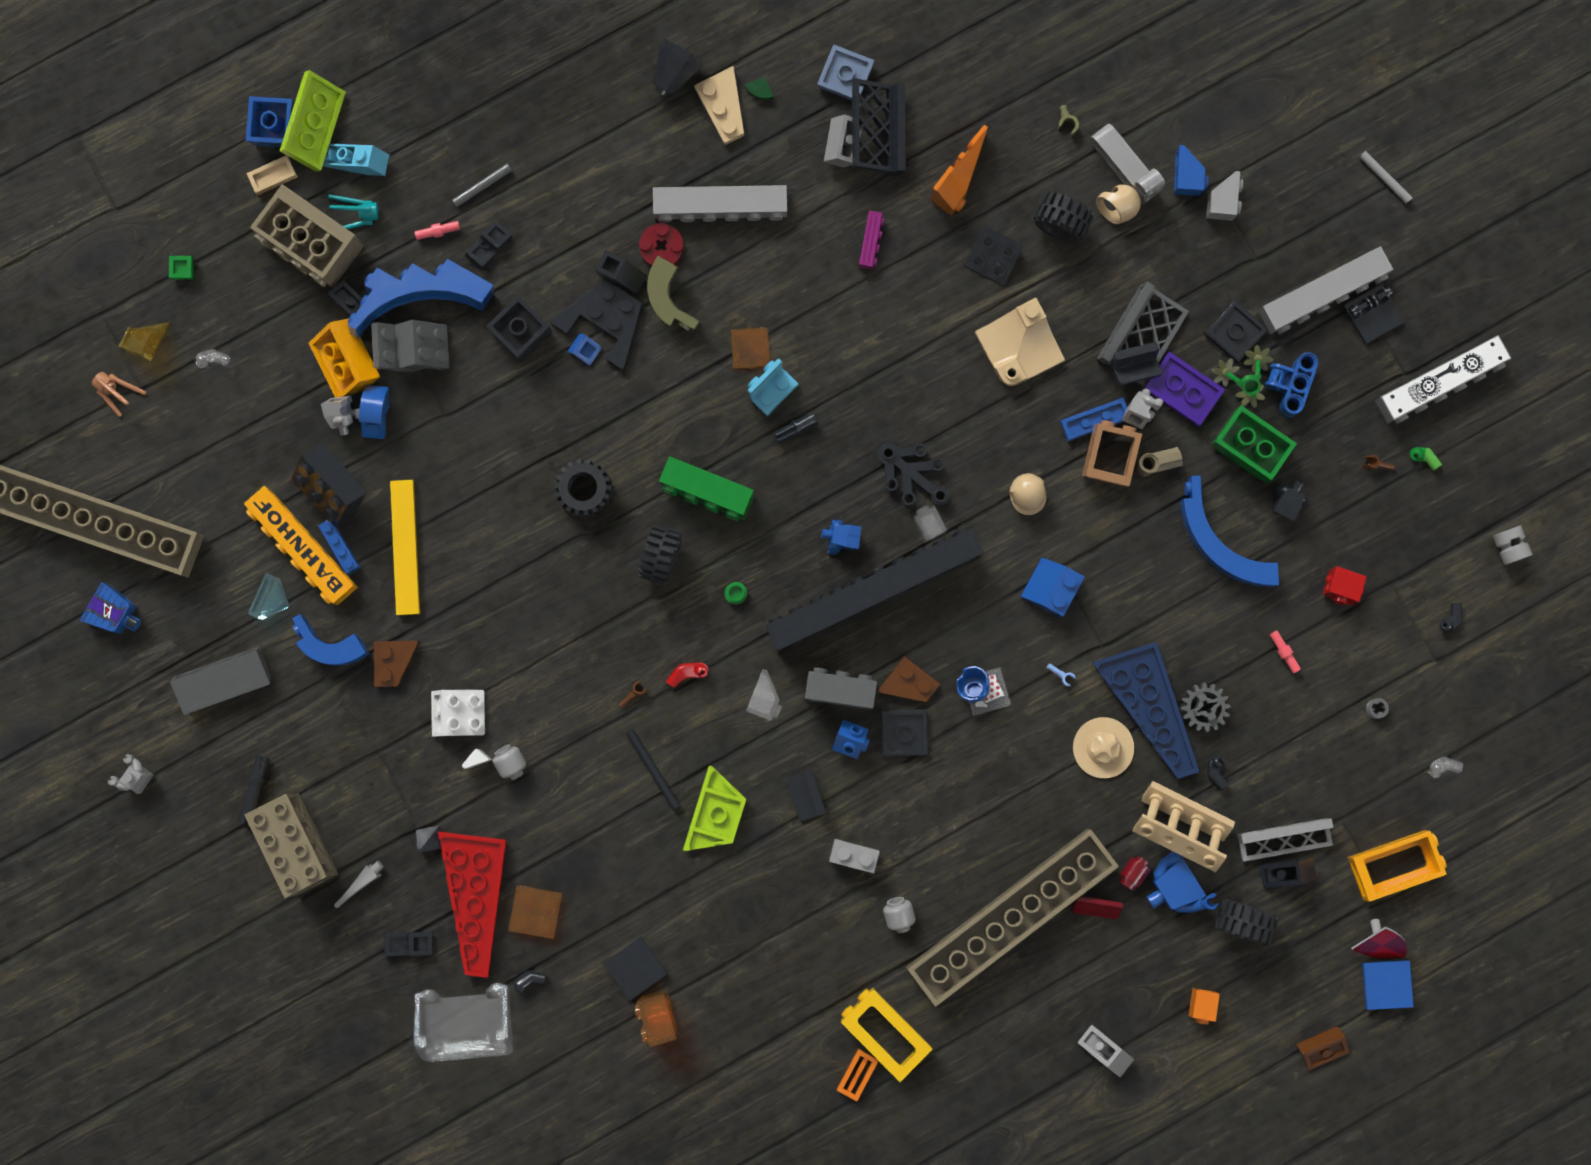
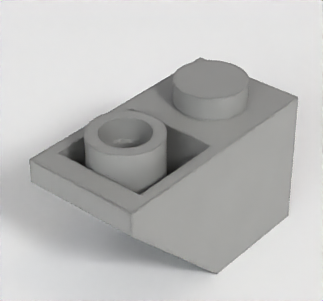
[1206,171,1243,221]

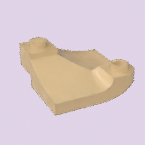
[974,298,1065,386]

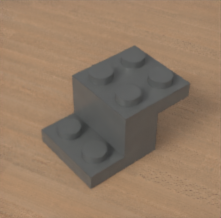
[371,320,449,373]

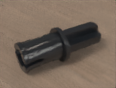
[774,412,818,443]

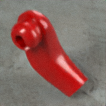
[666,662,709,689]

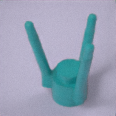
[328,195,378,230]

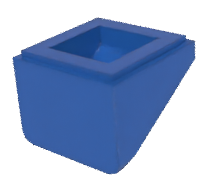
[568,333,602,366]

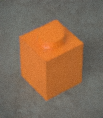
[1189,988,1220,1024]

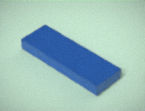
[1060,398,1127,442]

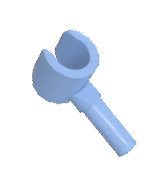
[1047,663,1076,686]

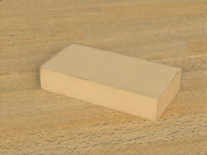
[247,155,298,195]

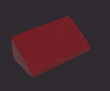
[1073,896,1123,919]

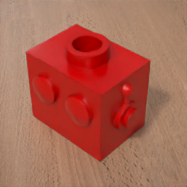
[1323,566,1367,605]

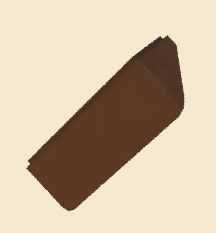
[1297,1027,1350,1071]

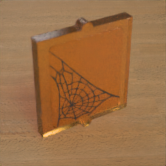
[731,326,770,370]

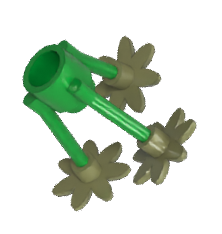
[1212,345,1274,408]

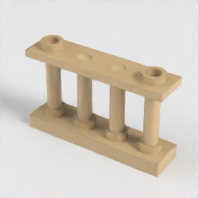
[1132,781,1235,872]

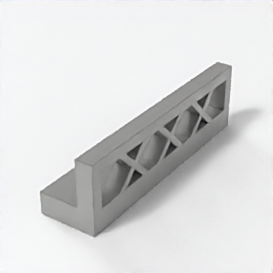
[1237,818,1333,861]

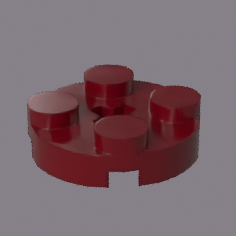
[639,222,684,267]

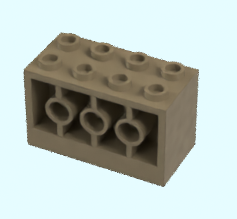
[250,184,364,288]
[244,793,338,898]

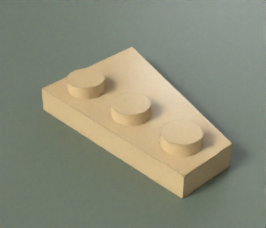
[694,66,744,145]

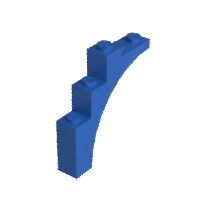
[348,259,494,338]

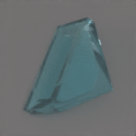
[248,573,289,620]

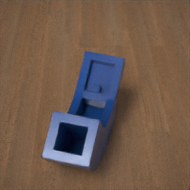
[292,614,370,666]

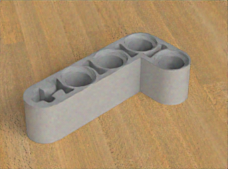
[1090,124,1165,204]

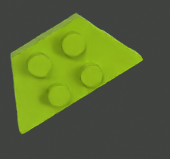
[683,766,746,851]

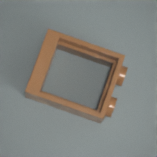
[1082,420,1142,487]

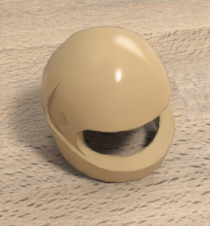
[1096,185,1141,224]
[1009,473,1046,515]

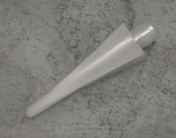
[334,861,384,908]

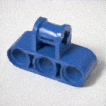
[1264,352,1318,418]

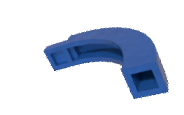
[1180,476,1279,587]

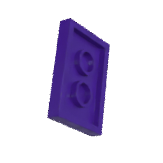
[1144,352,1225,427]

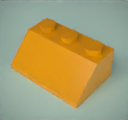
[309,318,380,397]

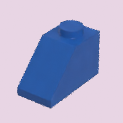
[1174,145,1208,196]

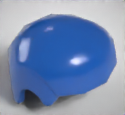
[956,666,991,703]

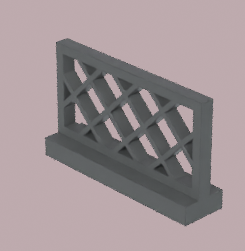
[1096,281,1189,387]

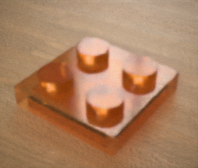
[508,885,562,939]

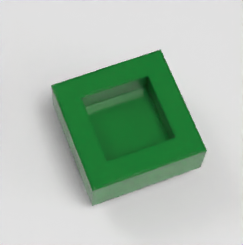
[169,256,194,280]

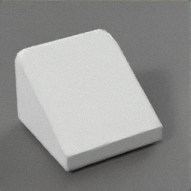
[462,749,492,769]

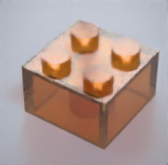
[635,989,679,1047]

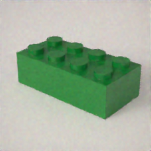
[659,456,754,522]

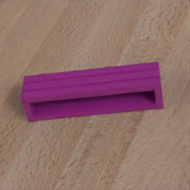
[859,211,885,270]

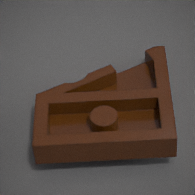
[374,641,419,687]

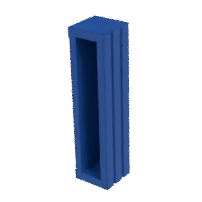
[318,521,361,575]

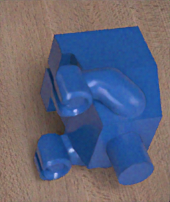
[821,520,861,555]

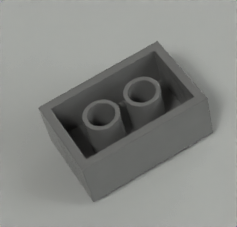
[805,668,877,710]

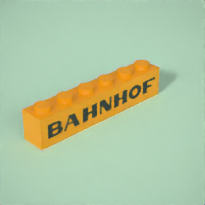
[244,486,358,605]

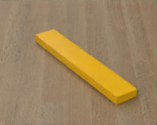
[390,480,420,616]

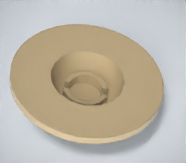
[1073,717,1134,778]

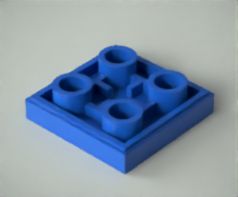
[1362,960,1413,1010]

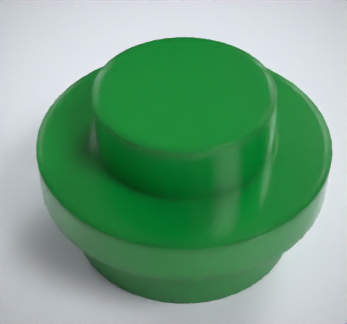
[725,582,747,605]

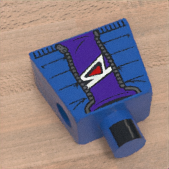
[80,582,141,634]

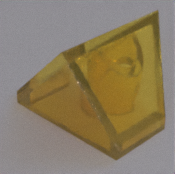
[119,322,170,361]

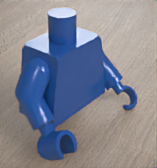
[1146,851,1220,913]

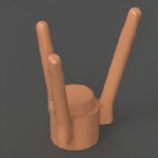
[92,372,147,417]

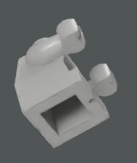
[1122,389,1163,429]
[321,396,360,436]
[108,754,154,794]

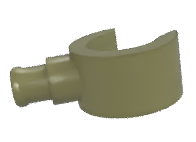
[1058,105,1079,137]

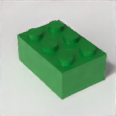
[1210,405,1297,484]

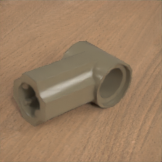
[1135,447,1183,477]

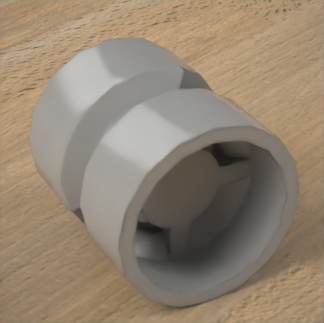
[1493,525,1533,565]

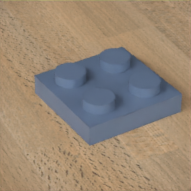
[817,44,874,100]

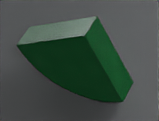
[745,77,774,100]

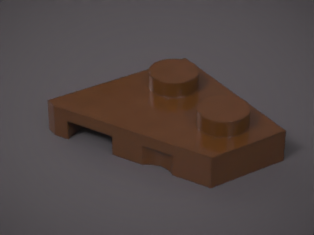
[878,656,940,702]

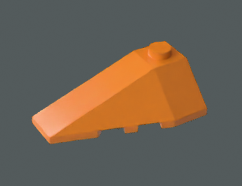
[930,125,988,216]

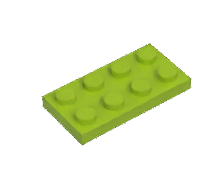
[280,70,345,172]

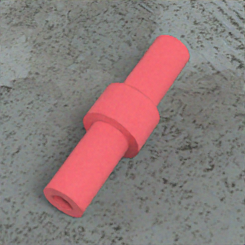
[415,221,460,240]
[1270,630,1301,673]

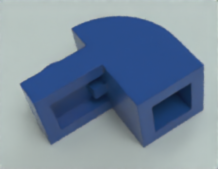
[359,385,389,439]

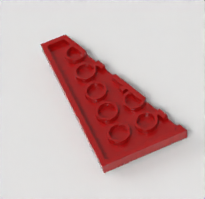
[438,832,507,978]

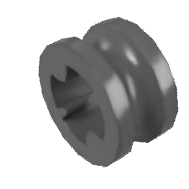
[1366,698,1389,719]

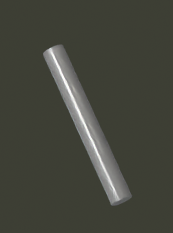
[1359,151,1413,204]

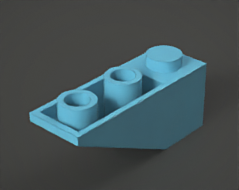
[323,144,389,176]

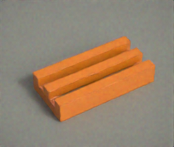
[837,1048,878,1101]

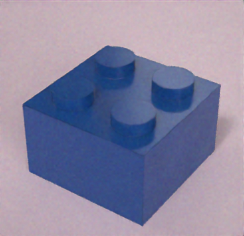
[246,96,295,148]

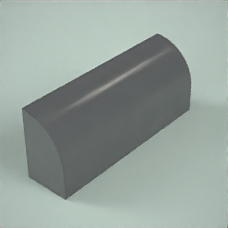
[170,646,271,715]

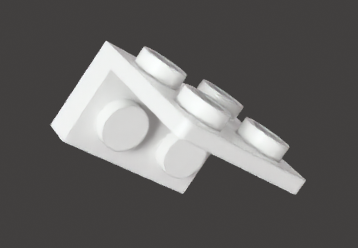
[431,690,485,737]

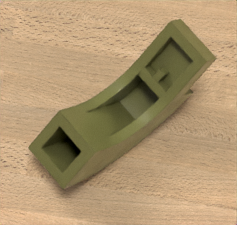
[647,256,700,331]

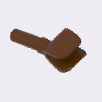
[1362,455,1395,471]
[619,681,646,708]

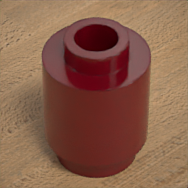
[1119,856,1151,891]

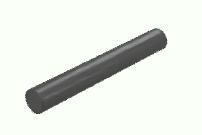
[452,164,512,207]

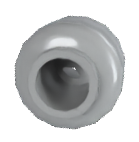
[492,744,527,780]
[883,897,916,933]

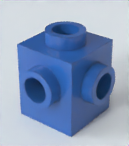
[832,720,870,759]

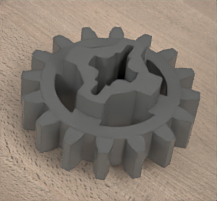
[1180,683,1231,732]

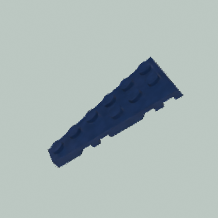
[1091,642,1199,779]

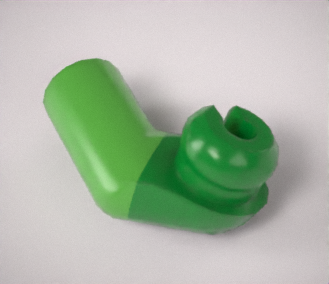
[1410,447,1442,471]

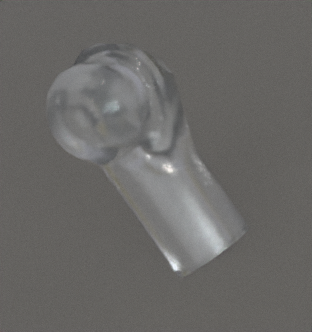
[195,349,230,368]
[1428,757,1463,778]

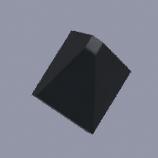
[416,826,442,853]

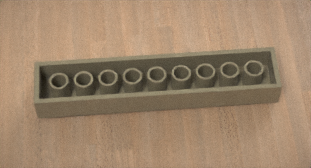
[0,465,204,578]
[906,829,1119,1007]

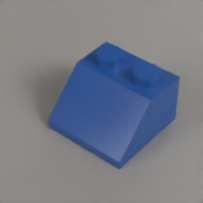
[1021,557,1084,618]

